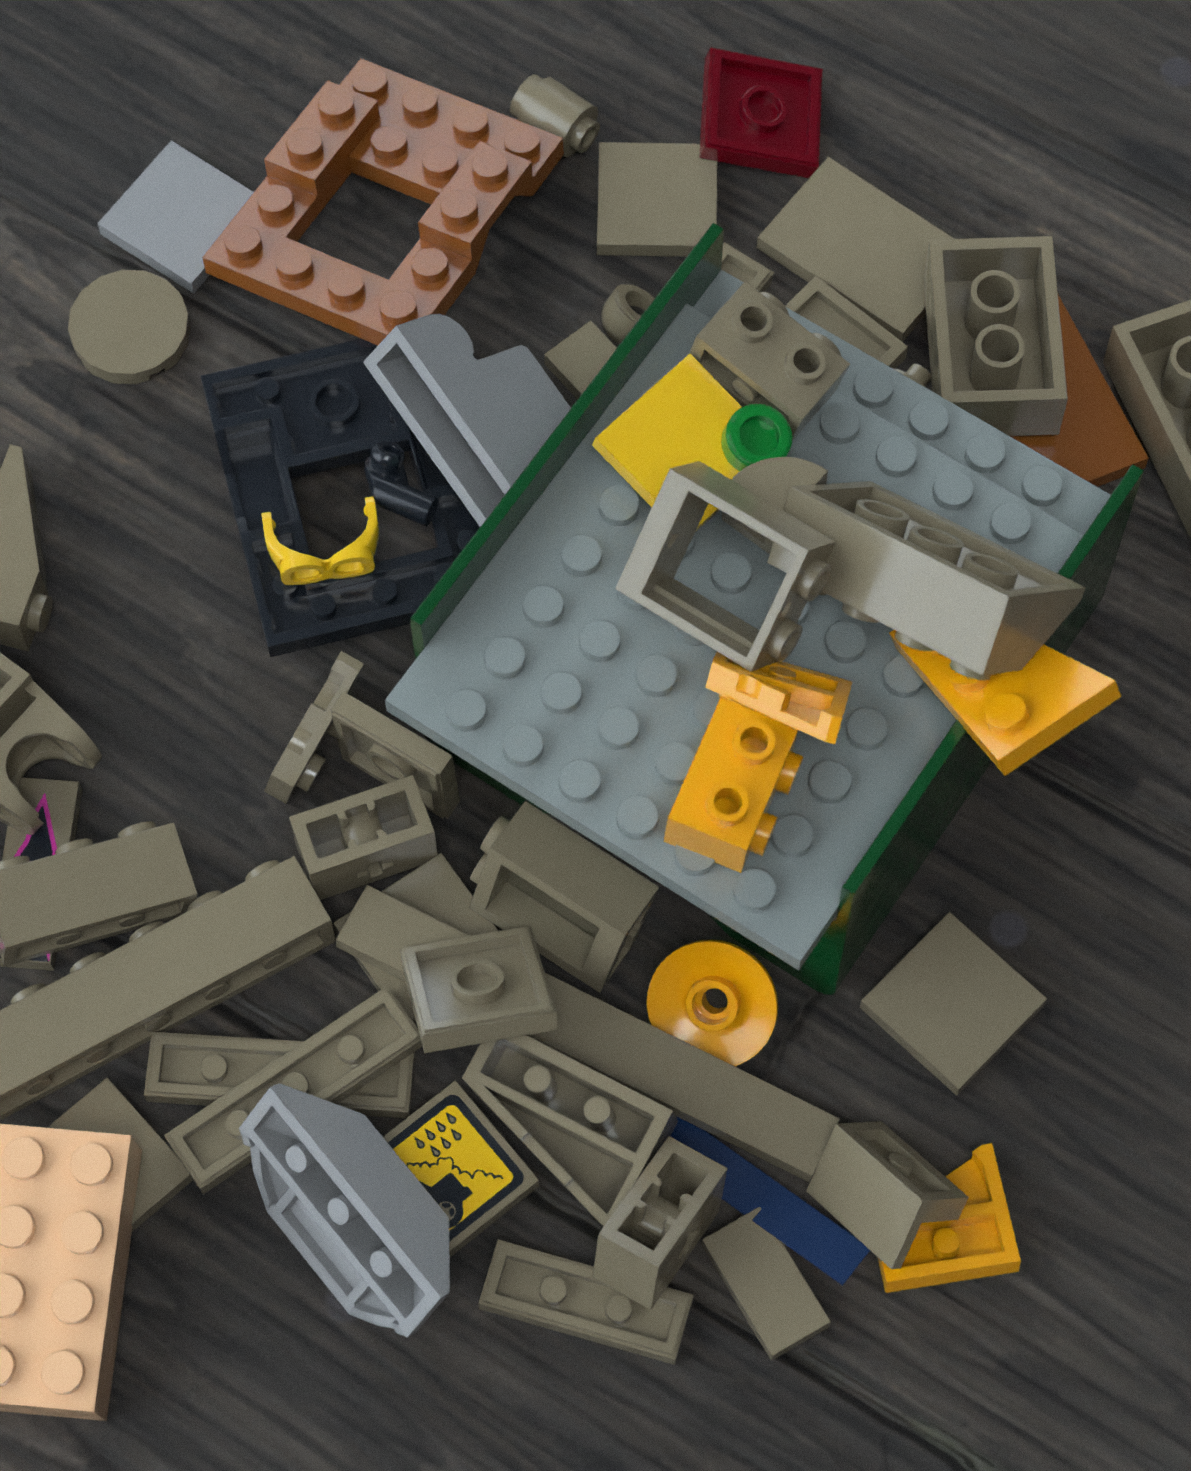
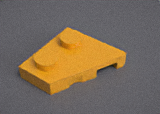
[878,1143,1021,1293]

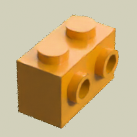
[663,697,804,873]

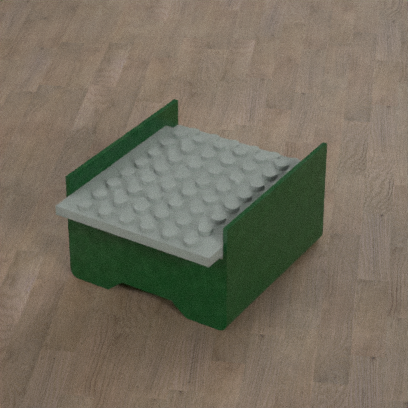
[385,223,1144,995]

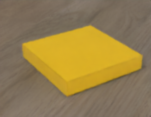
[592,353,742,532]

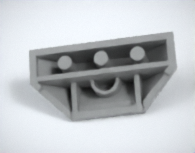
[239,1083,450,1337]

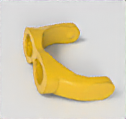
[261,497,379,585]

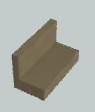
[806,1121,968,1269]

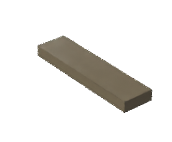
[164,986,422,1194]
[144,1032,416,1118]

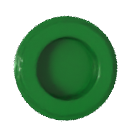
[721,404,792,471]

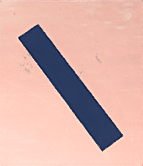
[670,1116,870,1286]

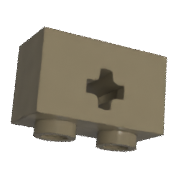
[289,775,438,900]
[592,1136,728,1310]

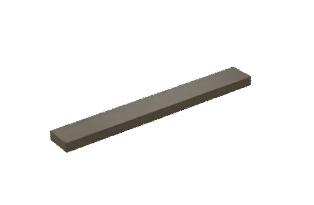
[336,885,840,1182]

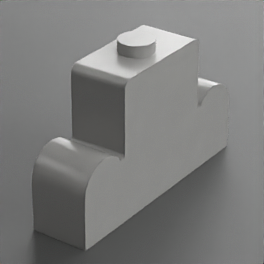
[363,314,571,526]

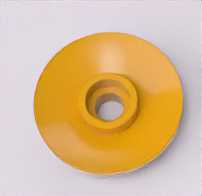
[647,940,778,1066]

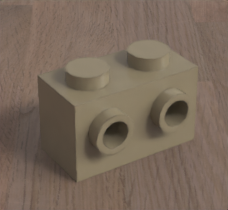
[689,281,850,441]

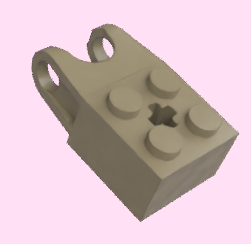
[0,653,102,835]

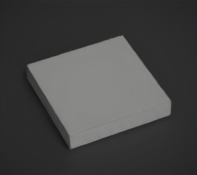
[97,141,254,294]

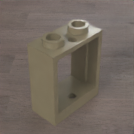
[615,461,836,672]
[470,801,659,993]

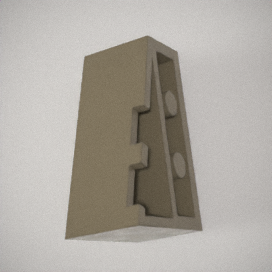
[462,1035,678,1227]

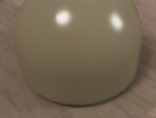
[601,284,655,343]

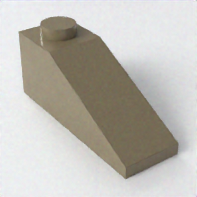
[0,444,53,652]

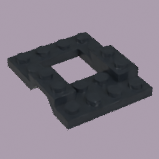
[201,339,480,657]

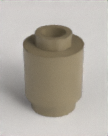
[510,74,600,157]

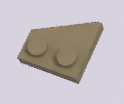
[264,651,364,804]

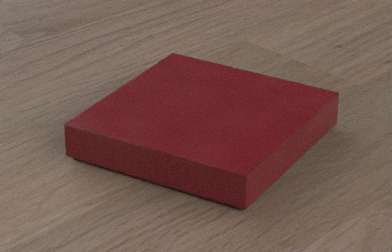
[699,47,823,178]

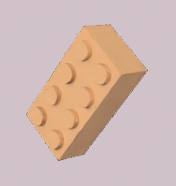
[0,1124,142,1421]

